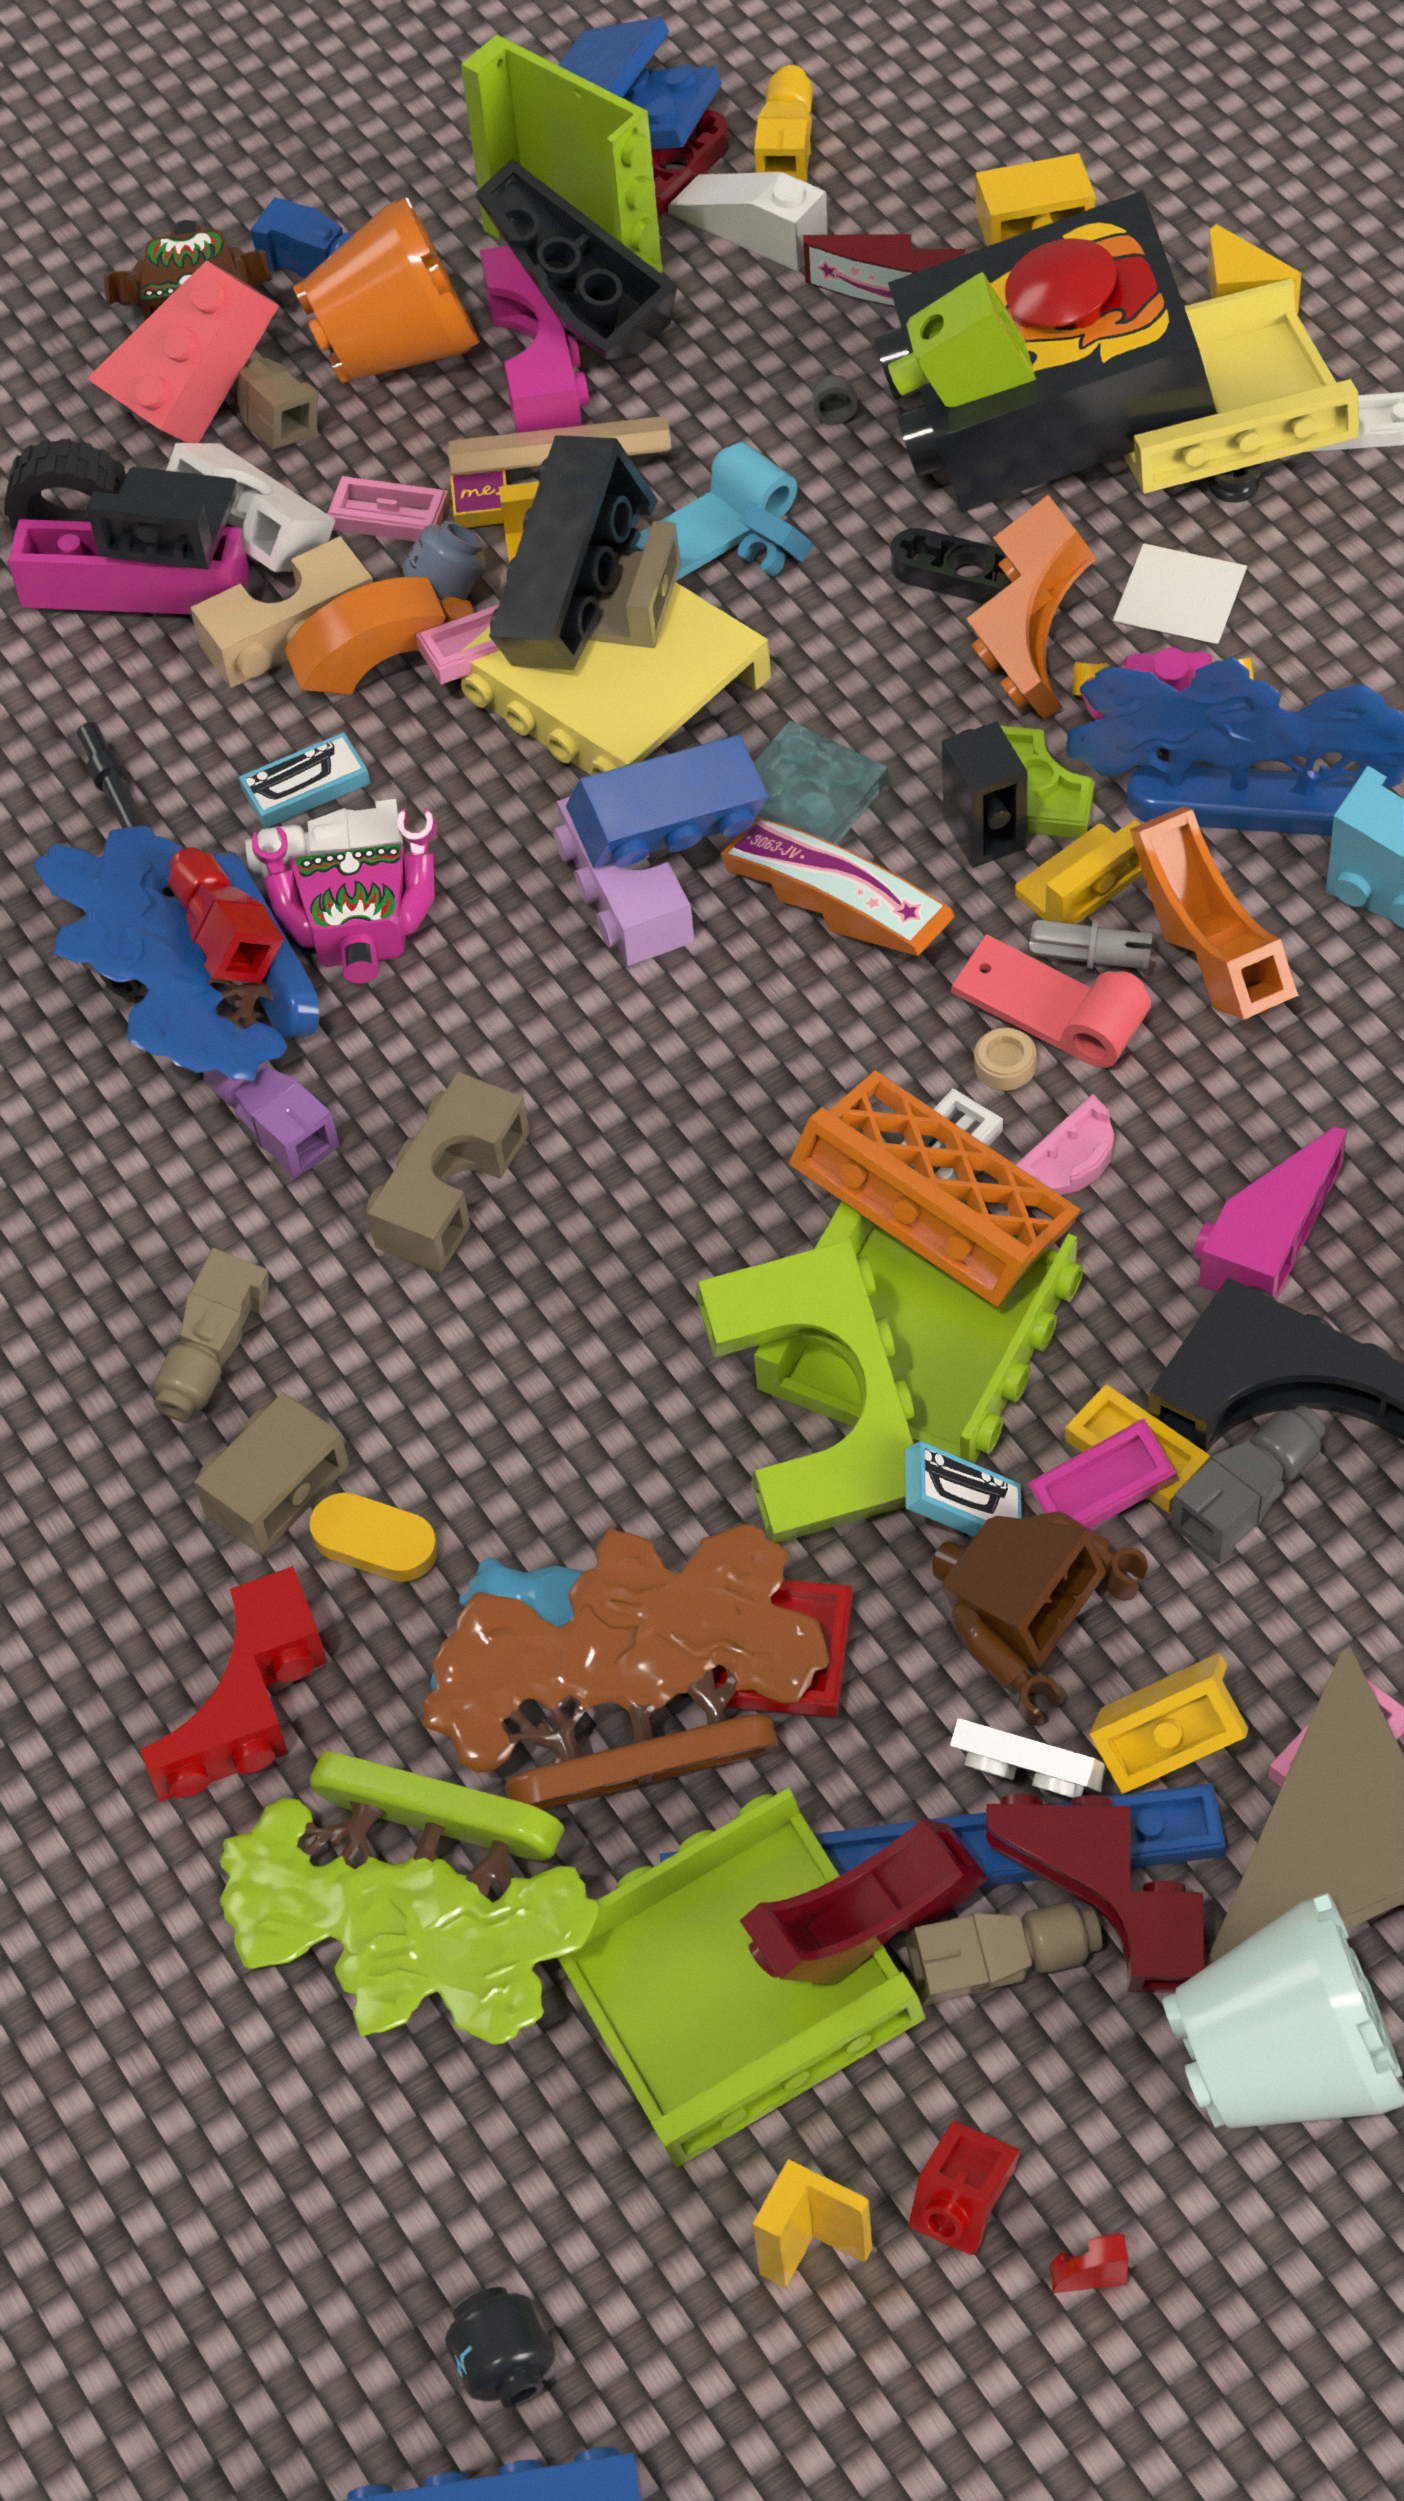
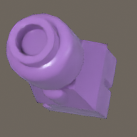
[204,1062,340,1180]

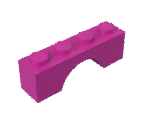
[480,245,589,433]

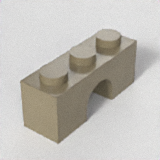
[366,1072,530,1274]

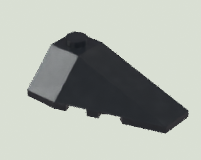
[476,159,677,359]

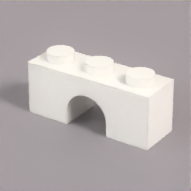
[166,443,336,572]

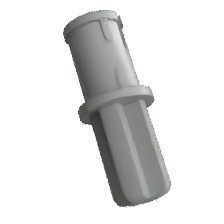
[1029,920,1153,971]

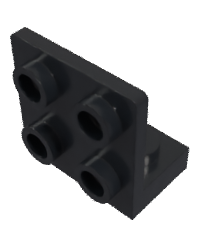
[87,467,238,570]

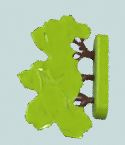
[219,1752,601,2044]

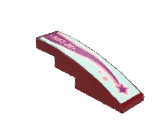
[803,234,965,308]

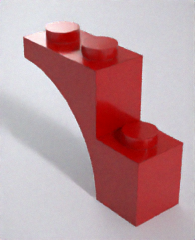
[140,1566,327,1802]

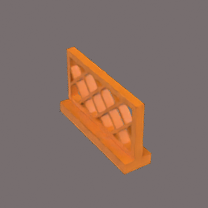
[788,1070,1081,1308]

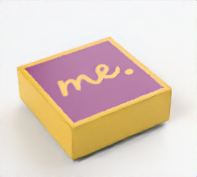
[450,470,507,528]

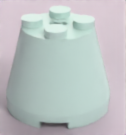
[1162,1892,1404,2129]

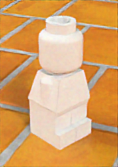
[245,799,403,876]

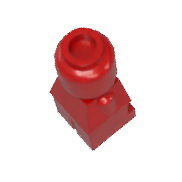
[168,847,284,984]

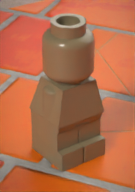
[229,349,318,450]
[153,1247,269,1421]
[905,1903,1102,2006]

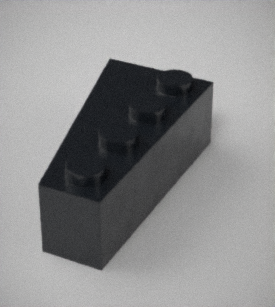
[489,435,658,670]

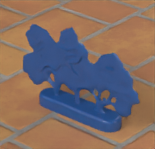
[1066,656,1404,836]

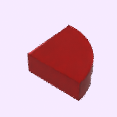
[1049,2233,1129,2293]

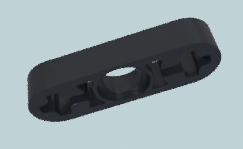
[890,528,1012,604]

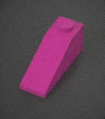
[1193,1126,1347,1301]

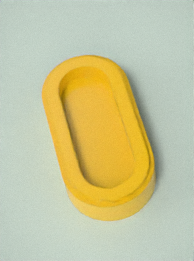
[309,1493,438,1582]

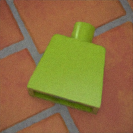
[888,272,1036,408]

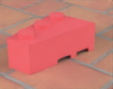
[87,260,280,443]

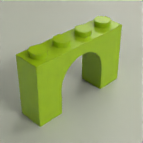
[696,1239,914,1543]

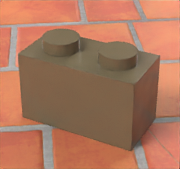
[194,1392,350,1556]

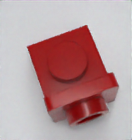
[909,2121,1020,2255]

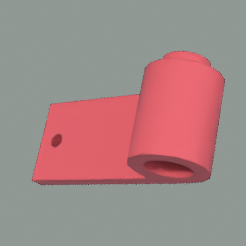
[950,934,1151,1068]

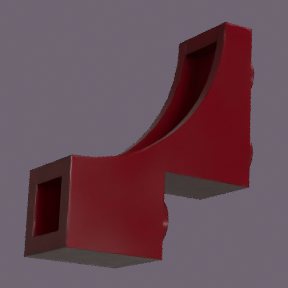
[739,1819,988,1984]

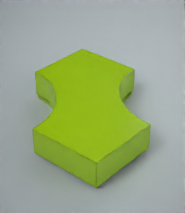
[985,724,1095,838]

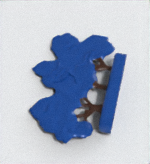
[34,825,319,1081]

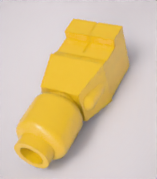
[754,65,813,183]

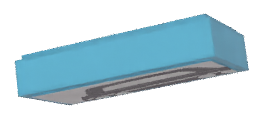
[239,732,371,828]
[905,1441,1022,1537]

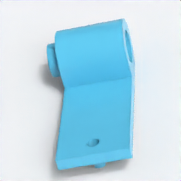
[634,442,798,581]

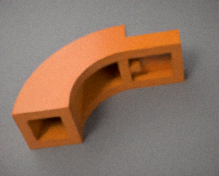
[284,577,475,695]

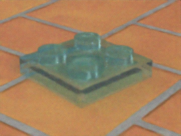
[754,721,888,845]

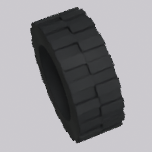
[4,439,127,530]

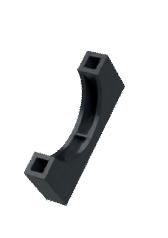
[1148,1277,1404,1453]

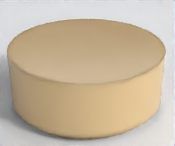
[974,1028,1036,1091]

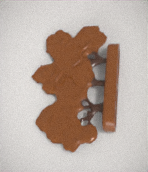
[422,1524,830,1811]

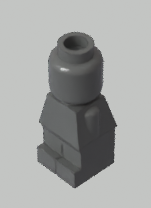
[1171,1405,1326,1564]

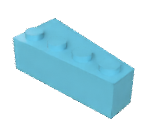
[1326,766,1404,928]

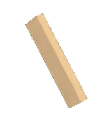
[449,416,671,476]

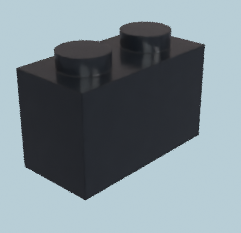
[942,721,1028,868]

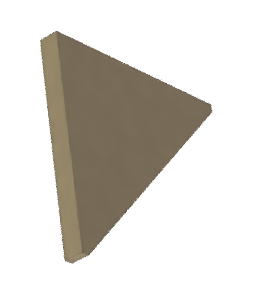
[1204,1647,1404,1968]

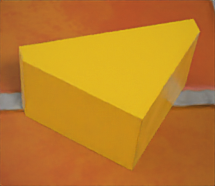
[1207,224,1302,314]

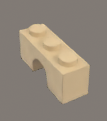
[190,536,373,688]

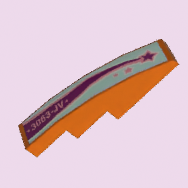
[720,816,955,956]

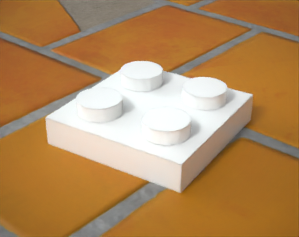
[950,1718,1108,1798]

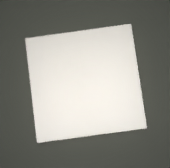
[1113,543,1247,644]

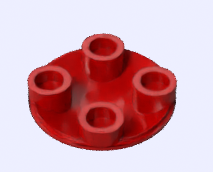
[1005,238,1117,328]

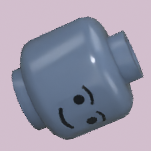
[402,521,486,600]

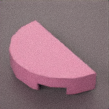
[1016,1094,1114,1195]

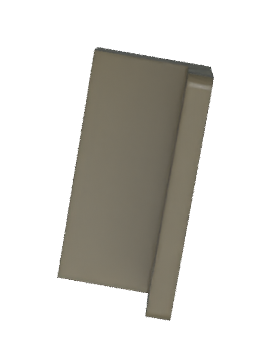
[589,521,681,648]

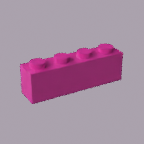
[8,519,251,614]

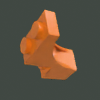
[966,495,1097,721]
[1129,806,1298,1019]

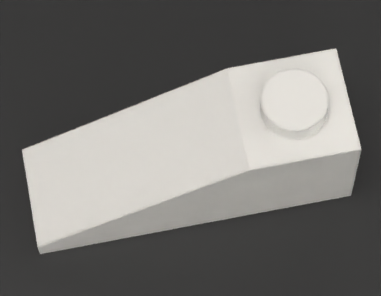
[668,172,828,272]

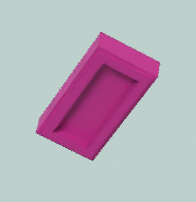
[1028,1418,1179,1529]

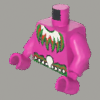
[252,808,438,984]

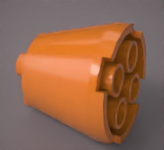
[293,198,480,385]

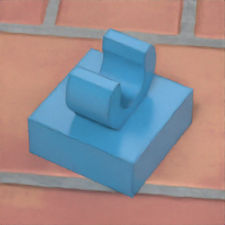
[737,501,814,577]

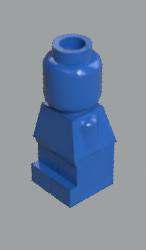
[250,197,355,277]

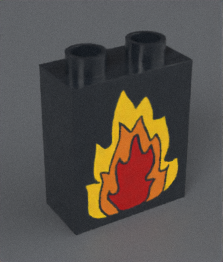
[874,190,1217,512]

